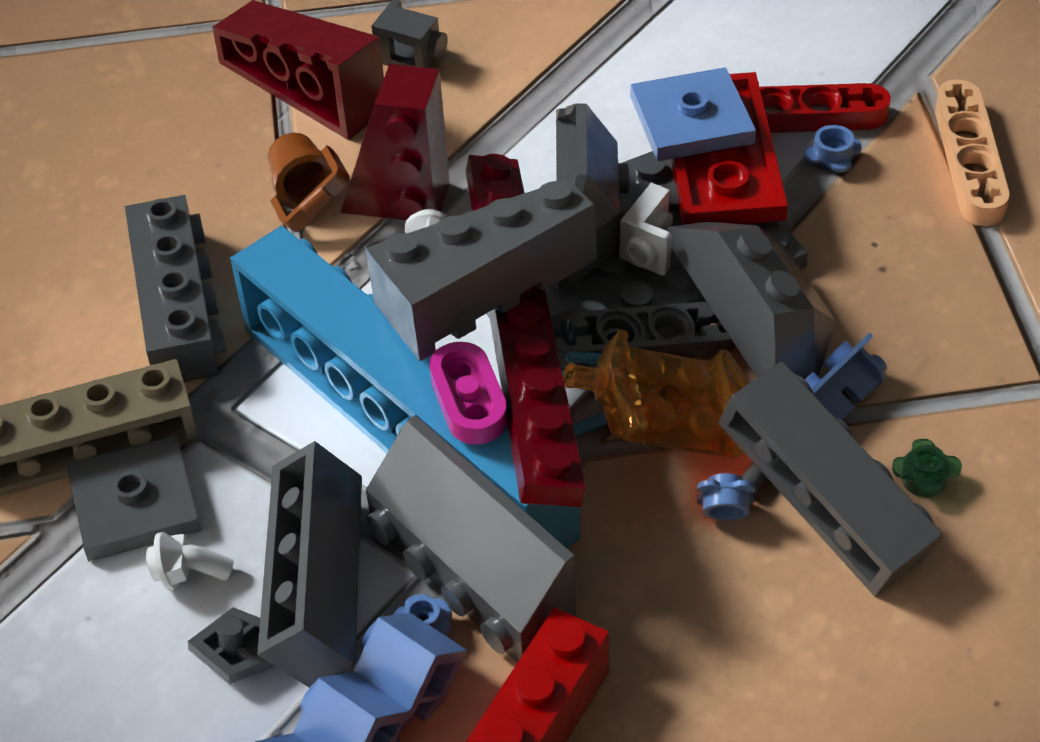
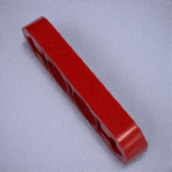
[760,83,891,133]

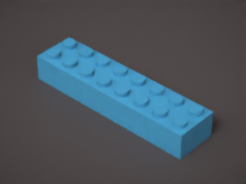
[230,225,581,549]

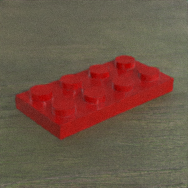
[671,72,788,225]

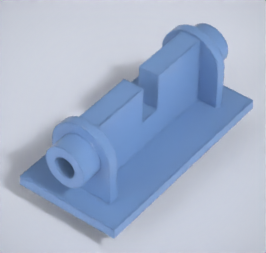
[805,333,887,420]

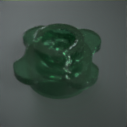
[892,439,962,497]

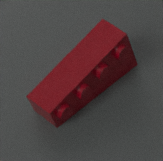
[212,0,384,140]

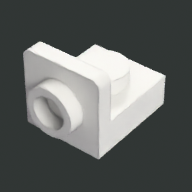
[619,183,673,276]

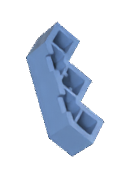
[255,613,467,742]

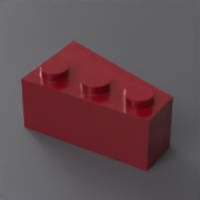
[340,64,450,220]

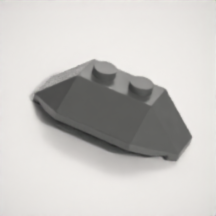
[556,103,630,289]
[666,222,836,380]

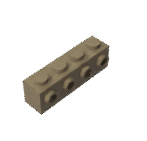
[0,359,199,496]

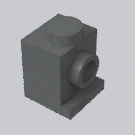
[371,0,448,68]

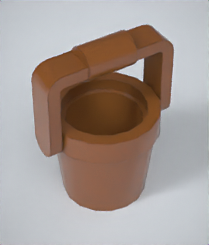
[268,132,350,232]

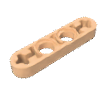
[935,79,1009,227]

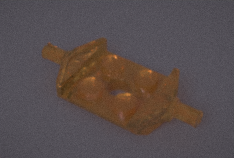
[563,330,750,459]

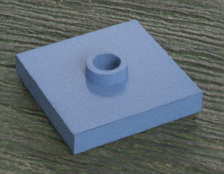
[630,67,756,161]

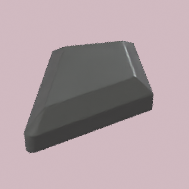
[188,607,274,684]

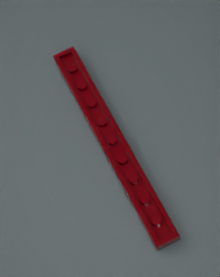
[465,153,586,507]

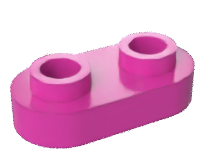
[429,341,507,444]

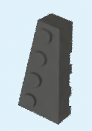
[365,179,597,361]

